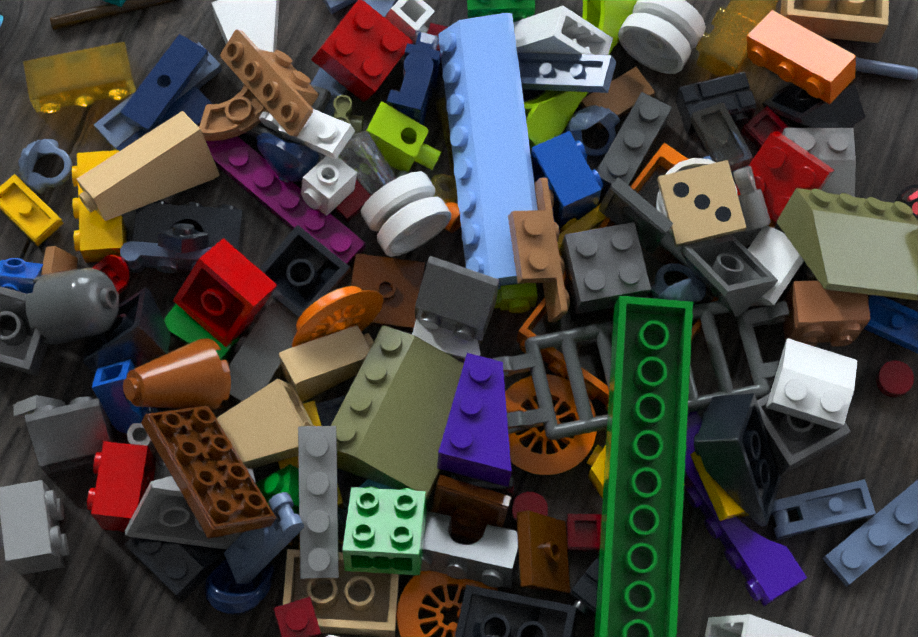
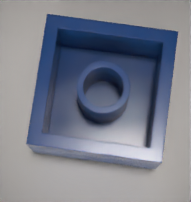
[531,131,603,231]

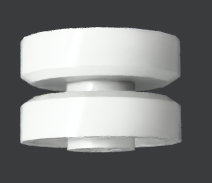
[618,0,706,74]
[361,171,451,257]

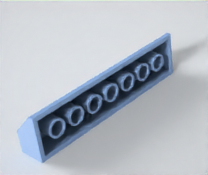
[438,13,538,289]

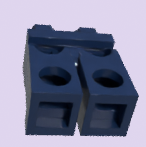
[387,32,441,125]

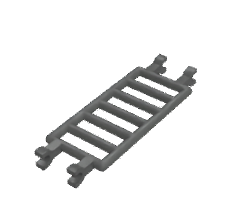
[492,300,790,440]

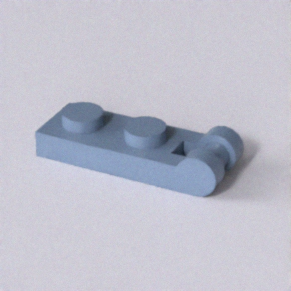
[120,241,212,273]
[770,479,876,540]
[224,492,304,584]

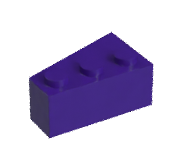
[437,353,511,487]

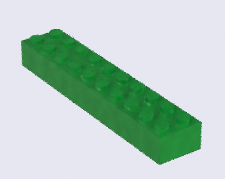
[595,296,693,637]

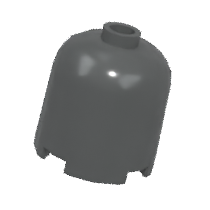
[25,268,119,345]

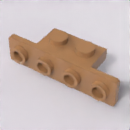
[220,29,319,137]
[508,178,570,322]

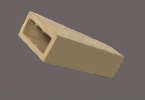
[77,111,220,221]
[216,379,313,469]

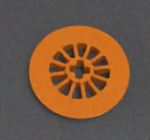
[292,286,384,347]
[505,374,597,475]
[397,570,498,637]

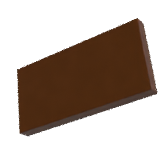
[141,406,276,539]

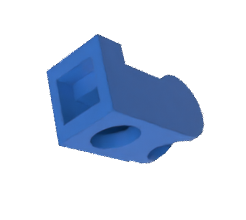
[92,359,143,434]

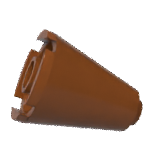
[123,338,231,411]

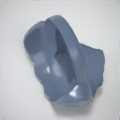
[566,105,620,156]
[18,139,73,194]
[649,263,706,305]

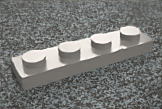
[298,426,339,579]

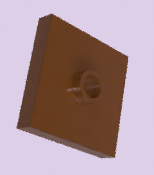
[351,253,425,331]
[431,475,511,543]
[517,510,570,595]

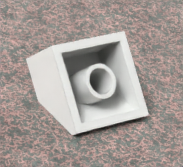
[766,338,857,430]

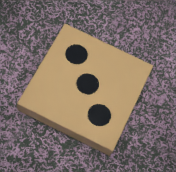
[657,160,747,247]

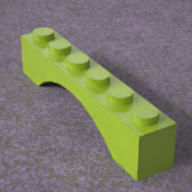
[524,0,638,154]

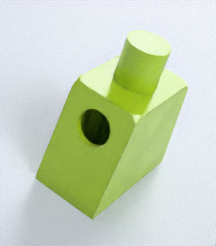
[358,101,441,172]

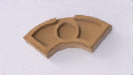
[199,85,269,141]

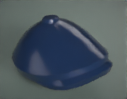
[257,133,320,183]
[204,559,274,615]

